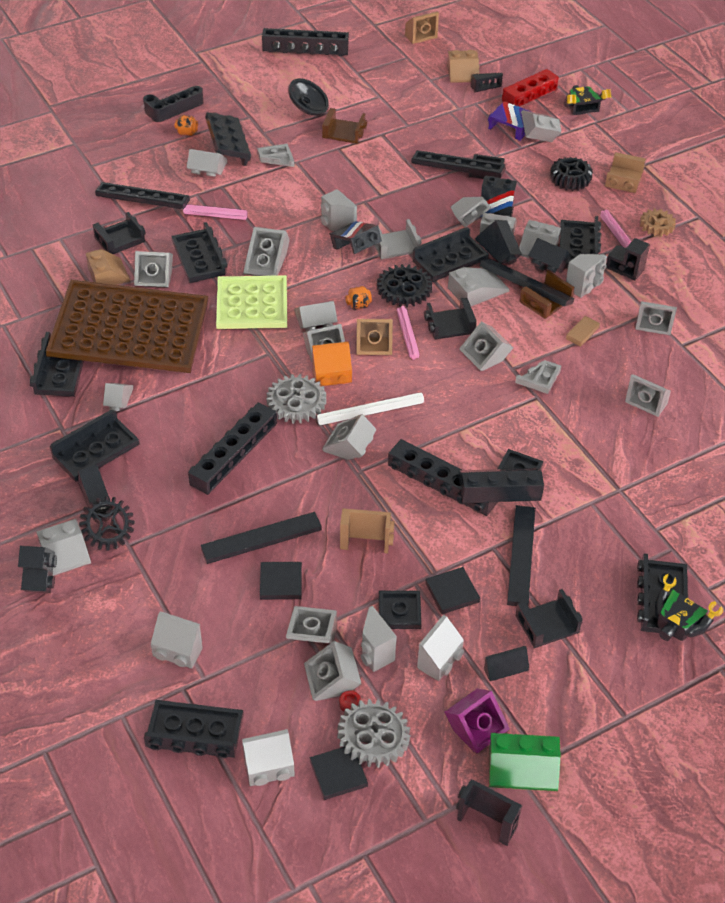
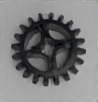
[550,156,593,192]
[79,496,135,551]

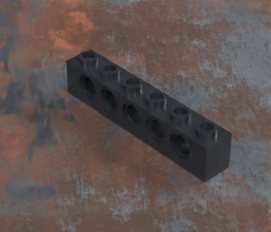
[262,28,349,56]
[188,402,277,495]
[388,439,498,516]

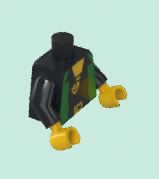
[564,85,611,115]
[655,574,723,641]

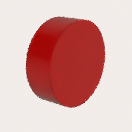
[339,690,361,712]

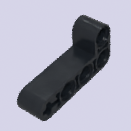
[143,86,204,122]

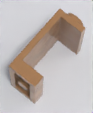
[605,152,646,193]
[340,508,395,554]

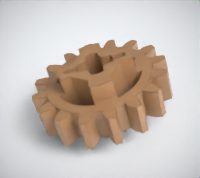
[639,208,676,237]

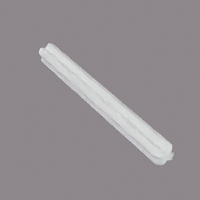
[317,393,424,425]

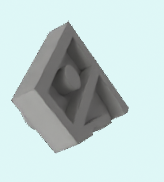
[257,144,295,167]
[515,360,561,394]

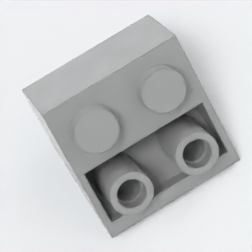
[566,254,607,298]

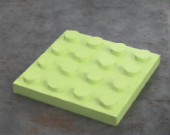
[216,275,287,329]

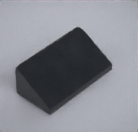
[484,646,529,681]

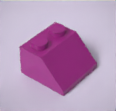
[444,688,510,753]

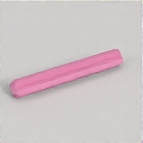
[183,205,247,220]
[600,210,631,248]
[397,306,419,360]

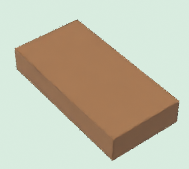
[566,316,600,347]

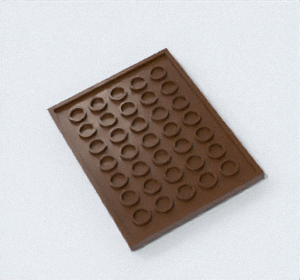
[46,280,209,373]

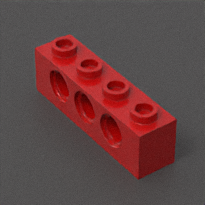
[502,69,559,107]

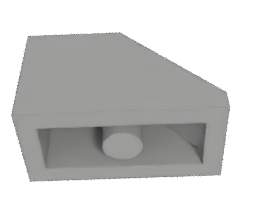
[451,197,491,227]
[103,383,134,411]

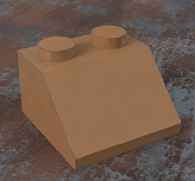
[405,11,439,44]
[447,50,479,83]
[86,249,130,285]
[356,319,393,355]

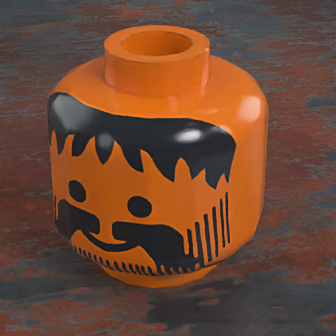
[175,115,198,136]
[345,286,372,310]

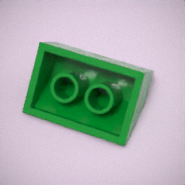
[489,733,561,791]

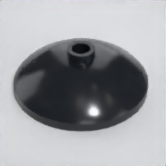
[288,78,329,116]

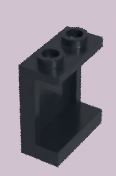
[92,212,146,254]

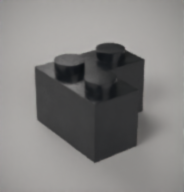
[528,238,571,273]
[606,238,650,281]
[18,546,57,593]

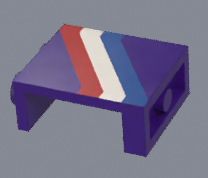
[488,101,532,141]

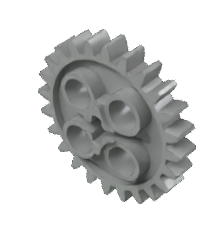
[266,374,326,423]
[337,699,411,768]

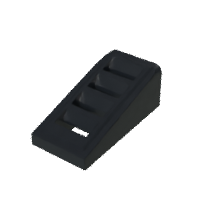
[471,73,503,92]

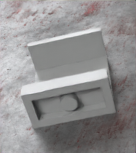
[374,219,422,260]

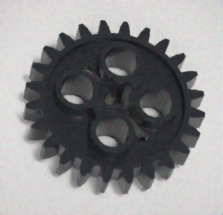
[377,264,432,307]

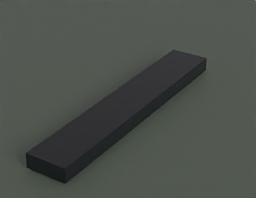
[411,150,506,178]
[95,182,190,210]
[480,258,575,307]
[507,505,536,606]
[201,511,322,564]

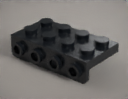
[205,112,251,166]
[559,216,601,269]
[171,222,228,283]
[412,227,489,282]
[30,332,84,397]
[50,410,140,482]
[637,553,688,633]
[144,700,244,758]

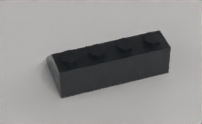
[458,468,544,503]

